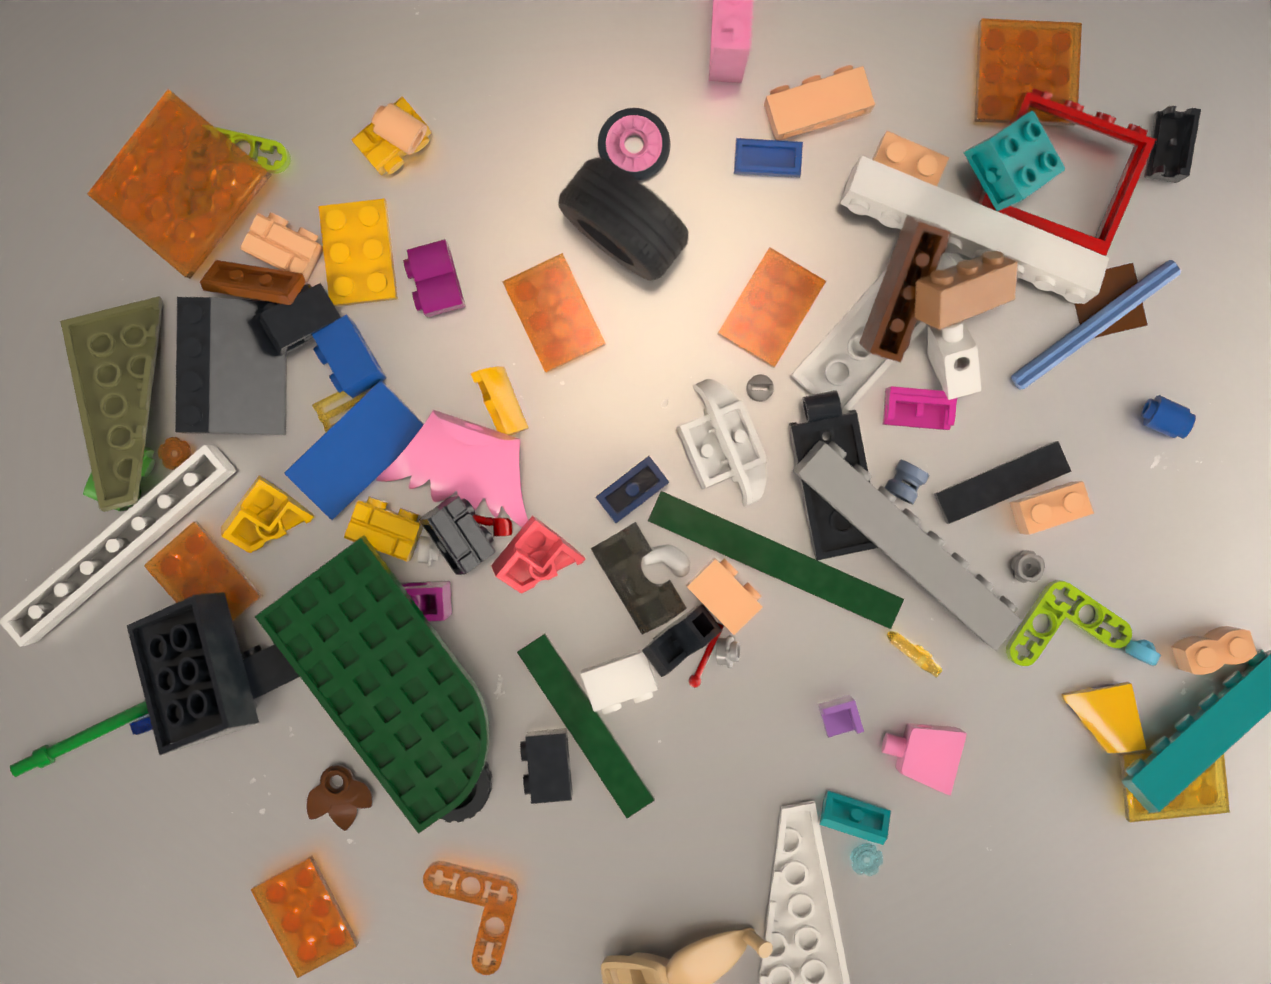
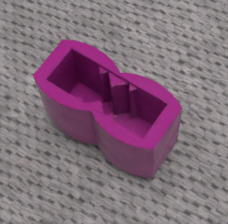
[403,239,466,318]

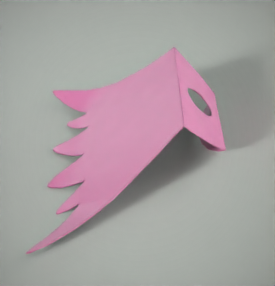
[376,410,528,527]

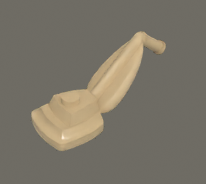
[601,928,773,984]

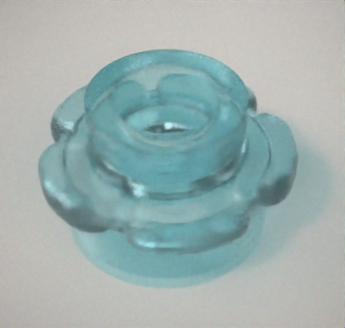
[850,843,883,876]

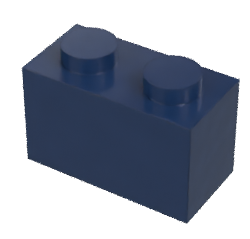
[596,456,670,523]

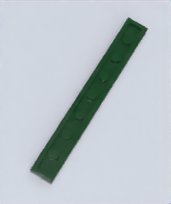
[648,491,904,629]

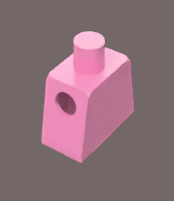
[881,723,967,795]

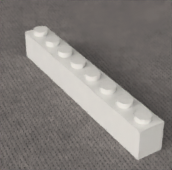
[840,156,1109,304]
[0,444,237,647]

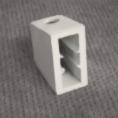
[927,320,981,400]

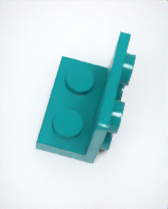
[963,111,1065,211]

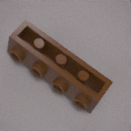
[859,214,951,362]

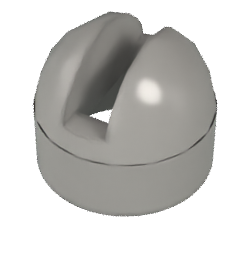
[746,374,774,402]

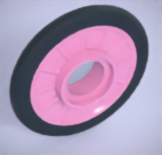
[598,108,671,180]

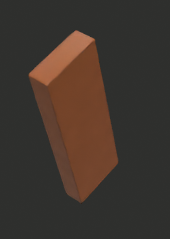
[200,260,306,305]

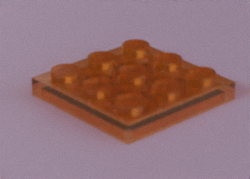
[974,18,1082,126]

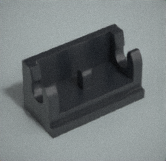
[1144,106,1201,183]

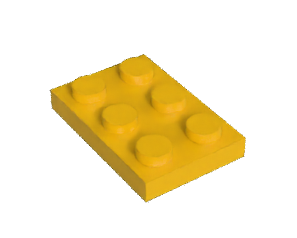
[318,198,398,307]

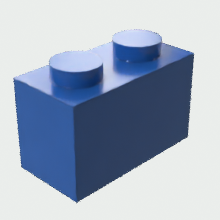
[312,314,387,398]

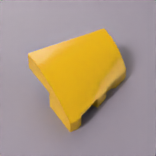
[470,366,529,436]
[221,475,314,553]
[1062,682,1147,753]

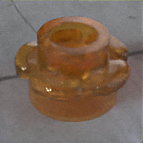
[158,437,191,470]

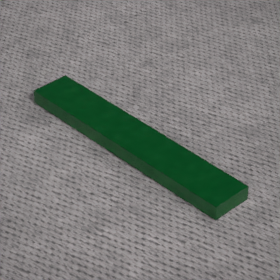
[517,633,655,819]

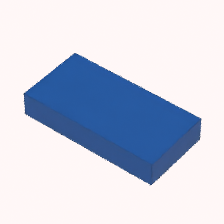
[734,138,803,177]

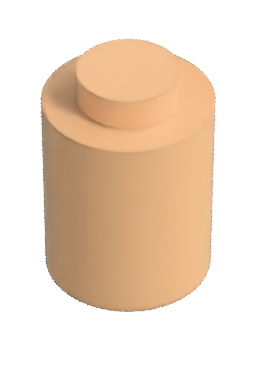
[372,103,427,155]

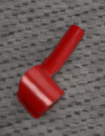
[473,514,512,536]

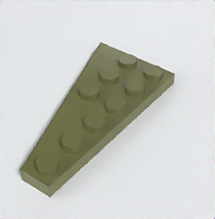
[60,296,163,512]

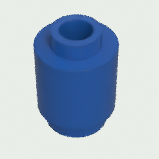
[1141,395,1196,439]

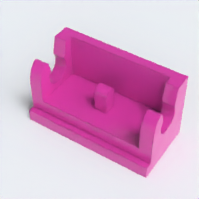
[883,386,958,430]

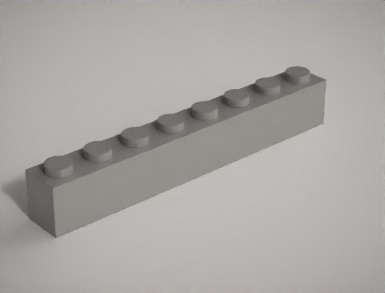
[792,440,1023,651]

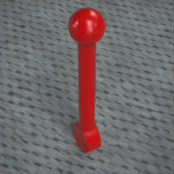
[688,623,724,688]

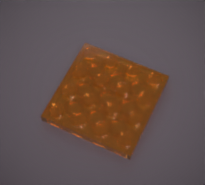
[87,89,272,279]

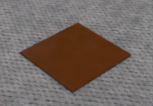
[1074,263,1148,338]

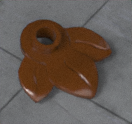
[306,764,372,831]

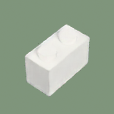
[581,649,658,714]

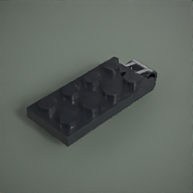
[789,390,878,561]

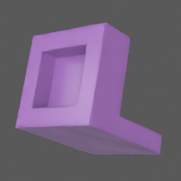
[818,695,864,738]

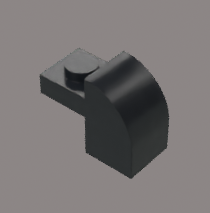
[642,603,722,678]

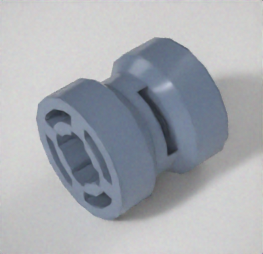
[884,459,930,505]

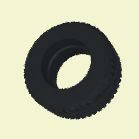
[558,157,689,281]

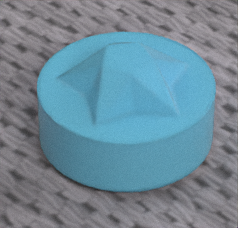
[1125,639,1161,666]

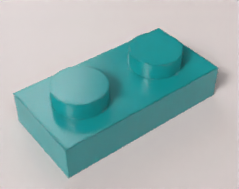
[819,791,891,845]

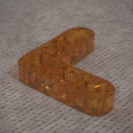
[423,861,519,975]

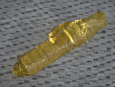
[887,631,943,678]

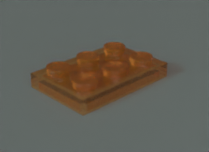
[717,247,826,368]
[502,253,606,373]
[144,521,263,622]
[251,856,359,978]

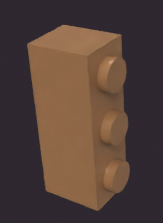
[915,251,1018,330]

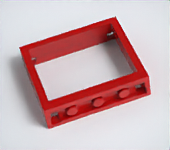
[977,88,1156,256]

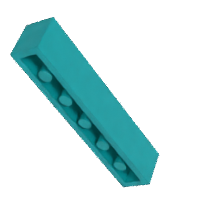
[1121,649,1271,813]

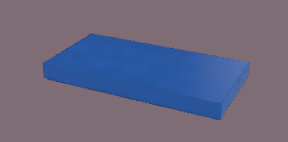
[284,380,424,520]

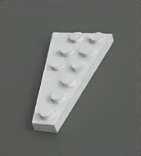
[758,800,850,984]

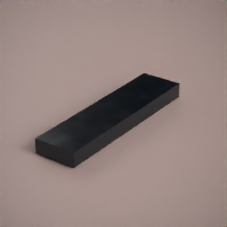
[934,441,1072,524]

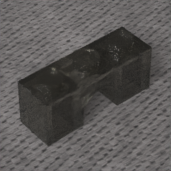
[591,522,687,635]

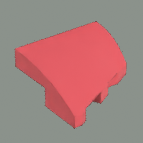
[491,515,585,594]

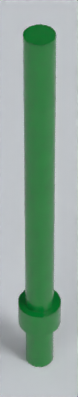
[10,701,149,777]

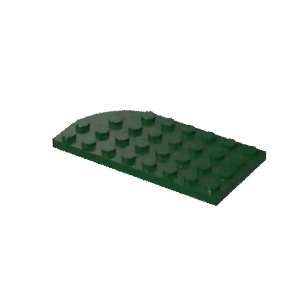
[254,535,490,834]

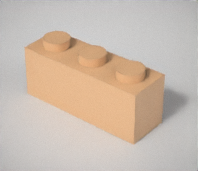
[764,65,875,141]

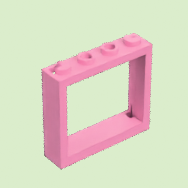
[709,0,753,83]

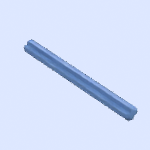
[1011,260,1181,390]

